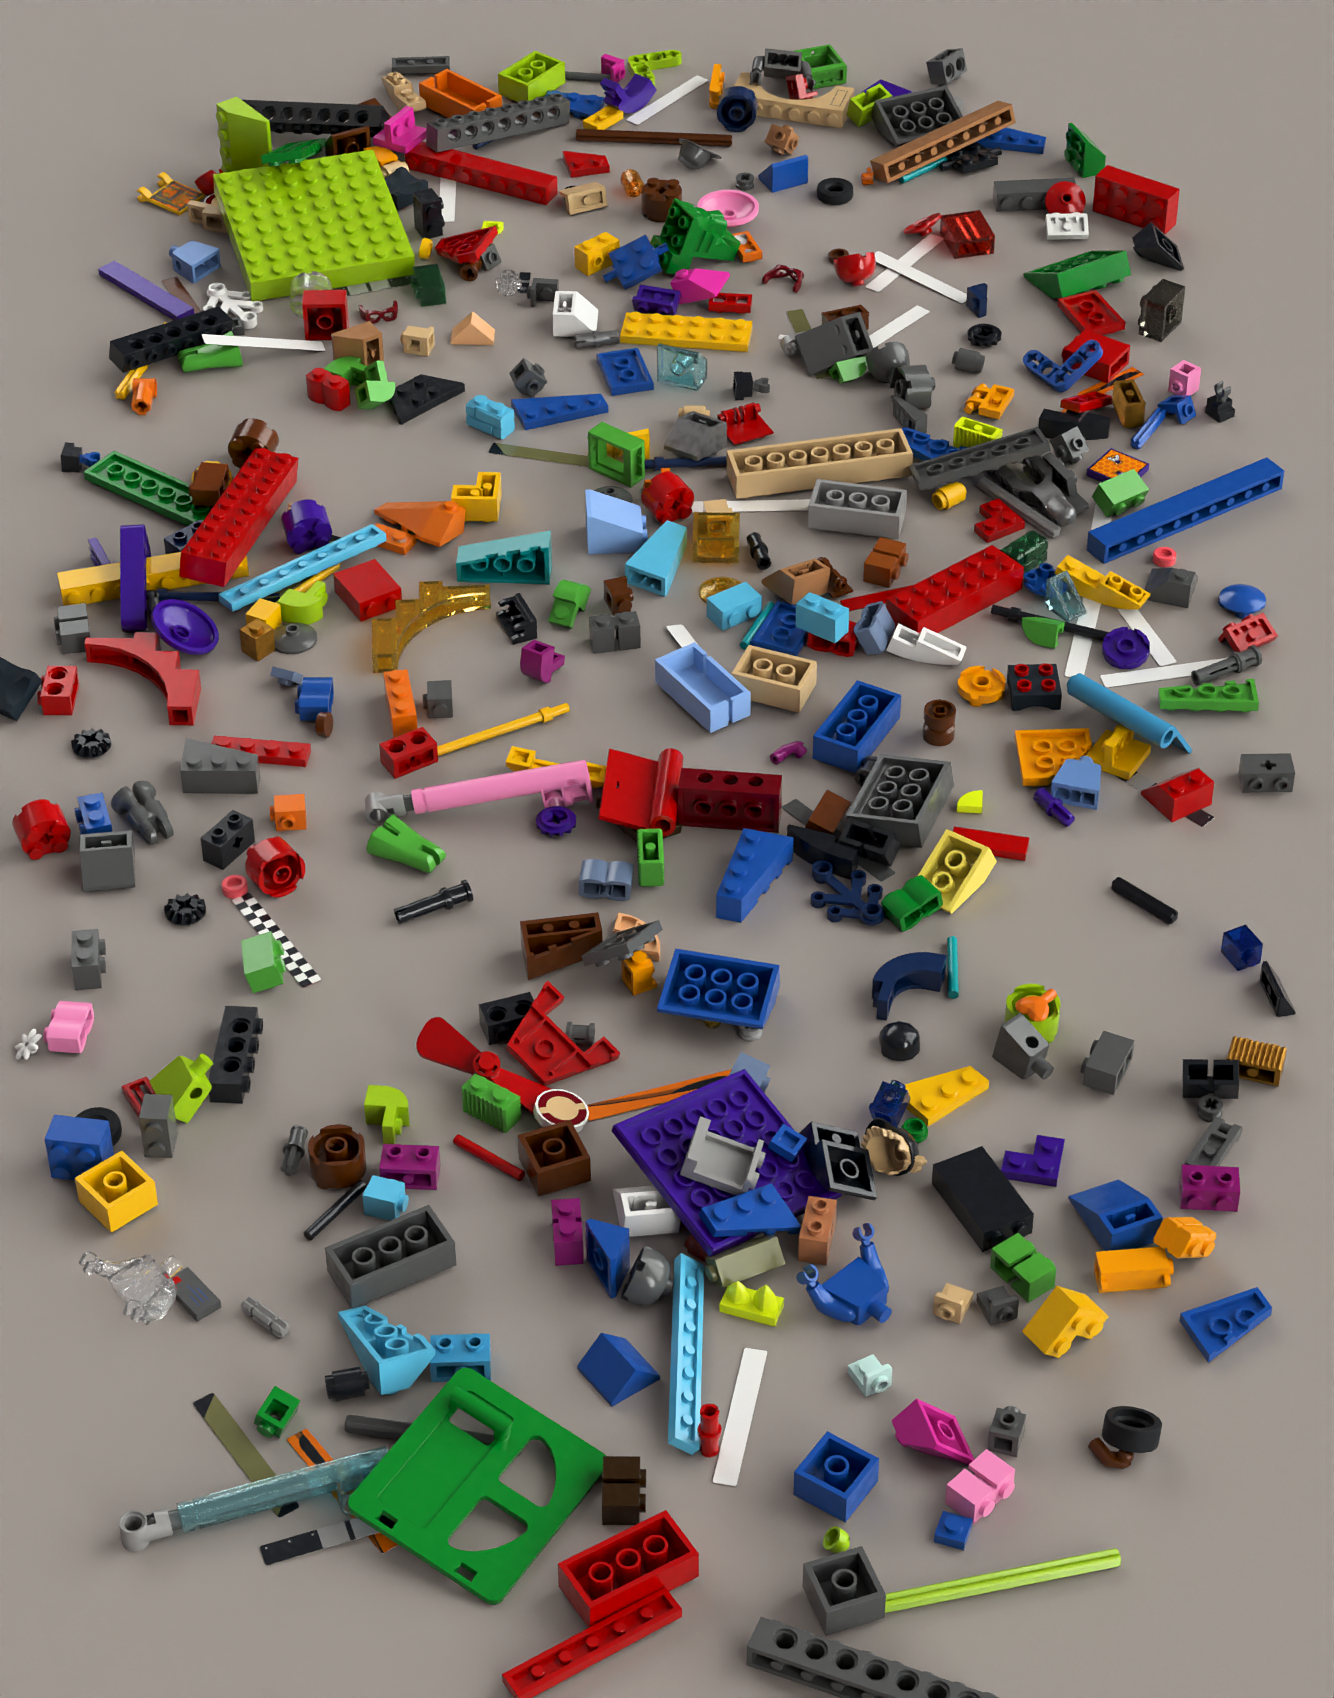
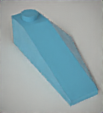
[338,1306,435,1395]

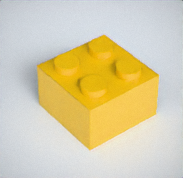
[75,1150,158,1233]

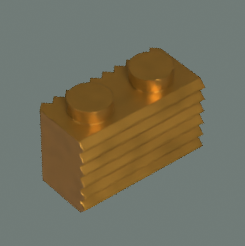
[1111,379,1146,428]
[1226,1036,1287,1087]

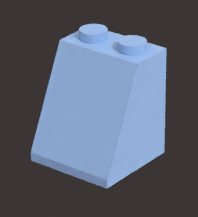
[585,489,648,554]

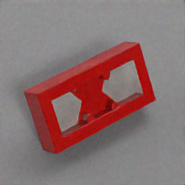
[708,293,753,314]

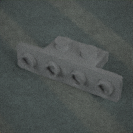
[1023,452,1089,515]

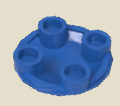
[1023,563,1070,597]
[1218,584,1266,619]

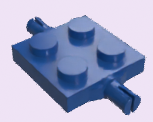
[602,234,669,290]

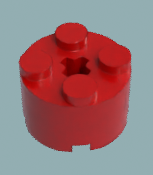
[641,471,694,525]
[12,799,71,860]
[245,836,306,898]

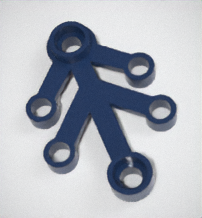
[811,860,885,926]

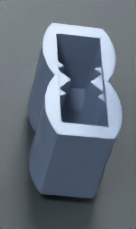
[854,601,895,655]
[579,859,634,901]

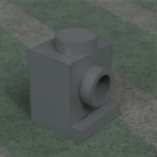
[987,1406,1026,1457]

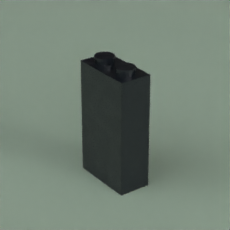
[932,1146,1034,1252]

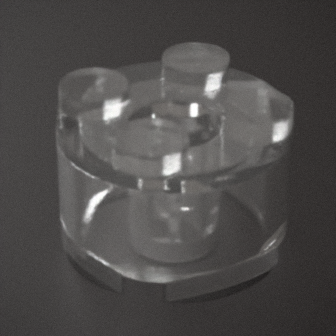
[290,271,332,319]

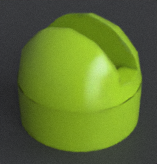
[823,1526,850,1554]

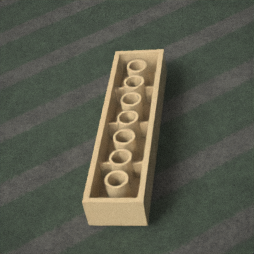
[726,428,913,499]

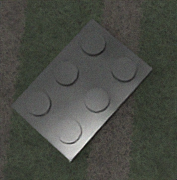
[581,920,663,967]

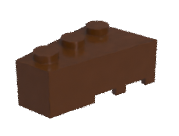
[520,912,603,980]

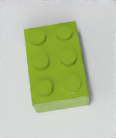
[498,51,565,102]

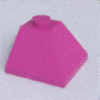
[670,268,730,304]
[891,1398,974,1465]

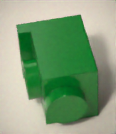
[254,1386,301,1438]

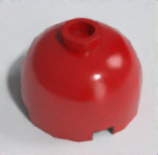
[833,252,876,287]

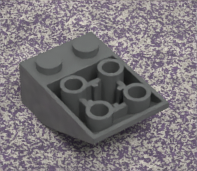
[795,312,873,376]

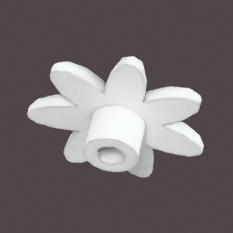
[15,1029,42,1060]

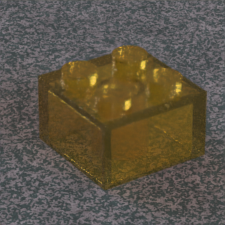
[693,512,740,564]

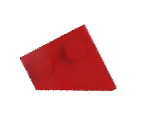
[562,151,610,178]

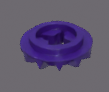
[536,806,576,837]

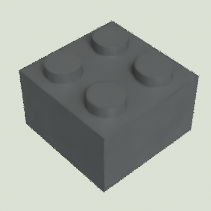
[802,1546,886,1636]

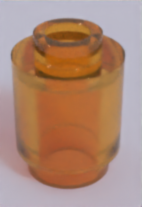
[620,169,644,197]

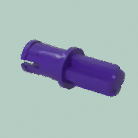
[1033,788,1075,827]

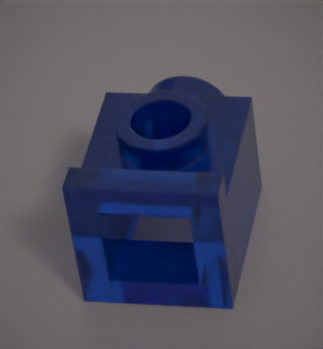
[868,1080,911,1127]

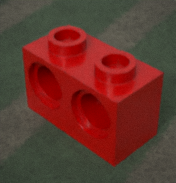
[37,666,79,715]
[379,727,438,779]

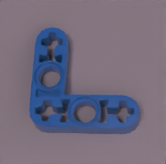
[1023,340,1103,392]

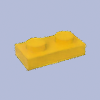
[583,105,623,130]

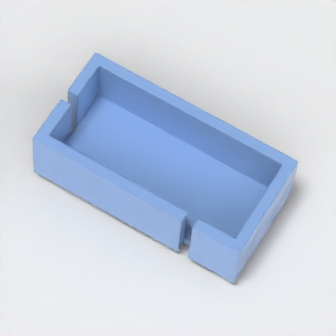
[655,642,751,733]

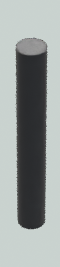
[304,1180,367,1241]

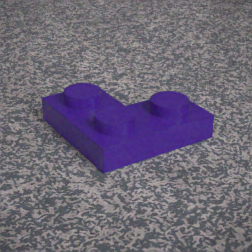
[1001,1135,1065,1187]

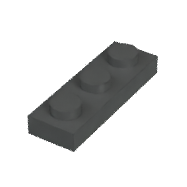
[392,56,450,75]

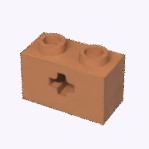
[798,1196,837,1265]

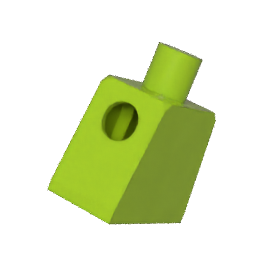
[149,1053,213,1123]

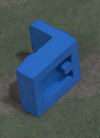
[1157,395,1196,424]

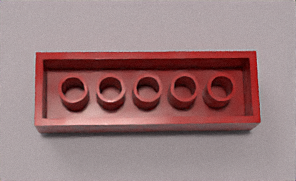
[886,545,1024,633]

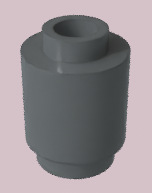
[952,348,985,373]

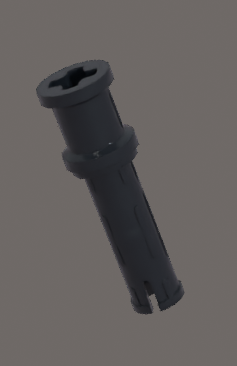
[394,879,473,924]

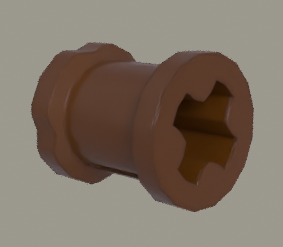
[459,259,482,281]

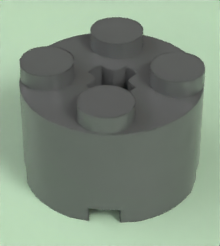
[890,364,936,409]

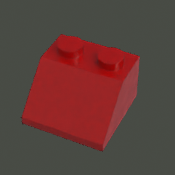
[1141,768,1214,822]

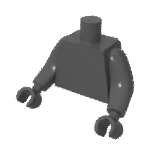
[749,48,815,92]

